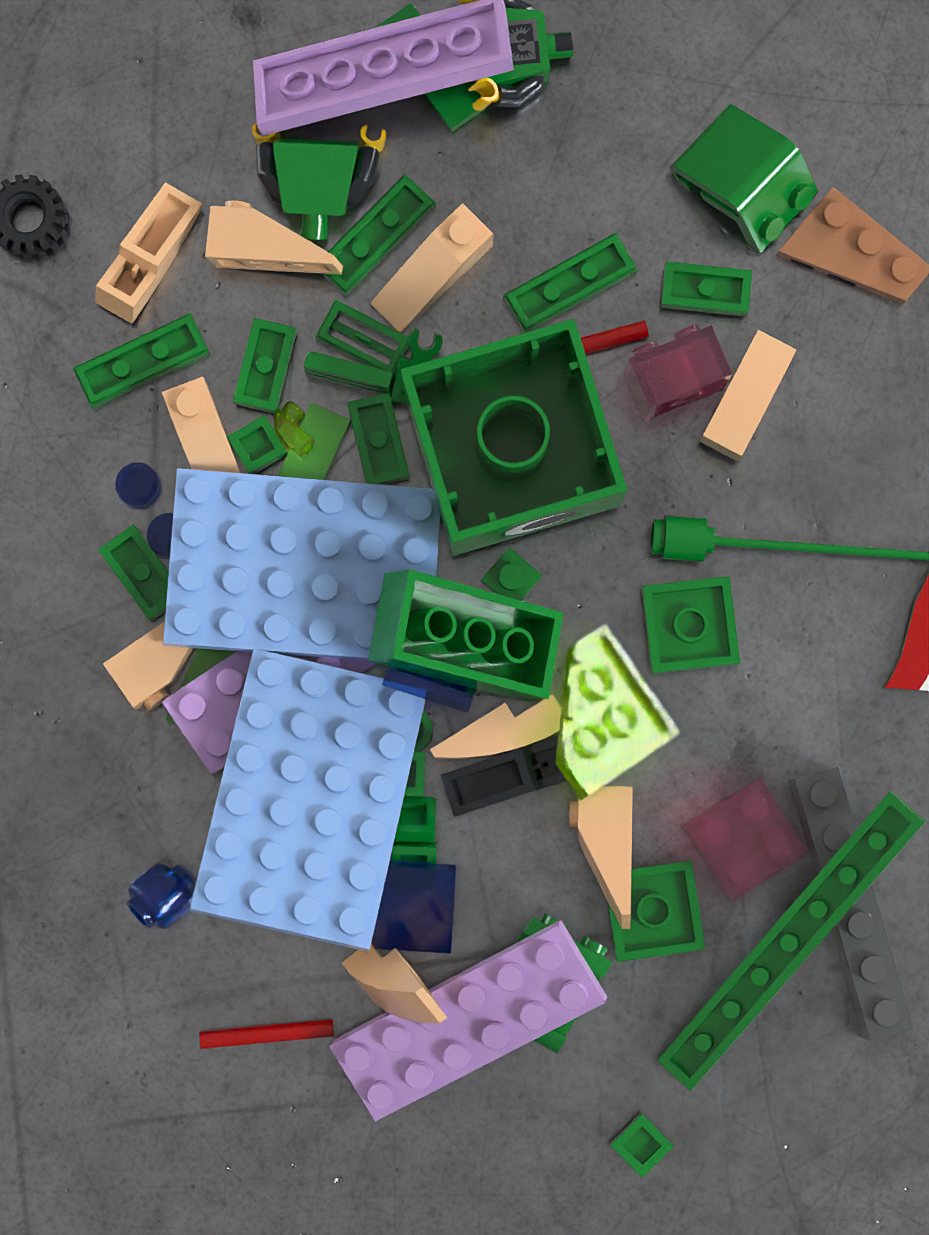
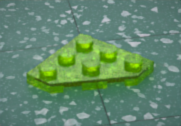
[555,624,680,800]

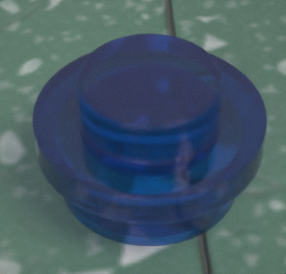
[115,463,160,507]
[147,513,173,557]

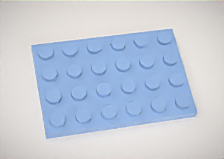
[163,468,440,661]
[190,650,428,952]

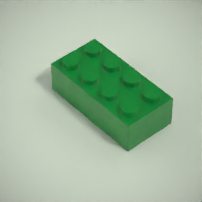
[368,569,564,701]

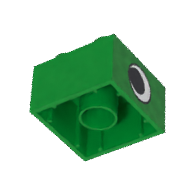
[400,318,628,556]

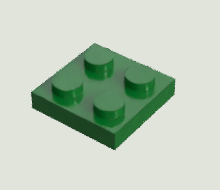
[641,576,740,674]
[607,860,706,962]

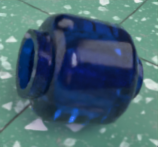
[126,863,194,929]

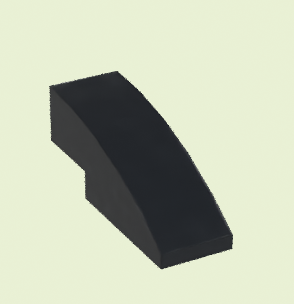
[441,732,589,817]

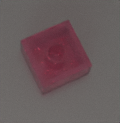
[623,324,732,423]
[680,777,809,901]

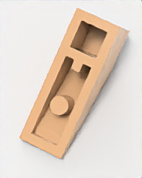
[205,201,343,275]
[370,203,493,333]
[162,377,241,473]
[103,621,195,711]
[569,786,633,929]

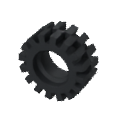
[0,174,69,259]

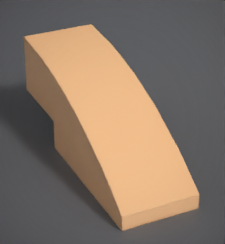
[95,182,202,324]
[699,330,796,462]
[430,694,571,760]
[341,944,447,1023]

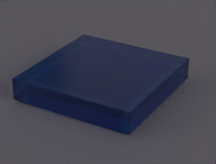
[382,667,477,713]
[371,861,456,953]

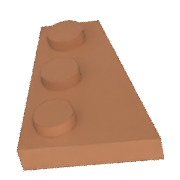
[777,187,929,304]

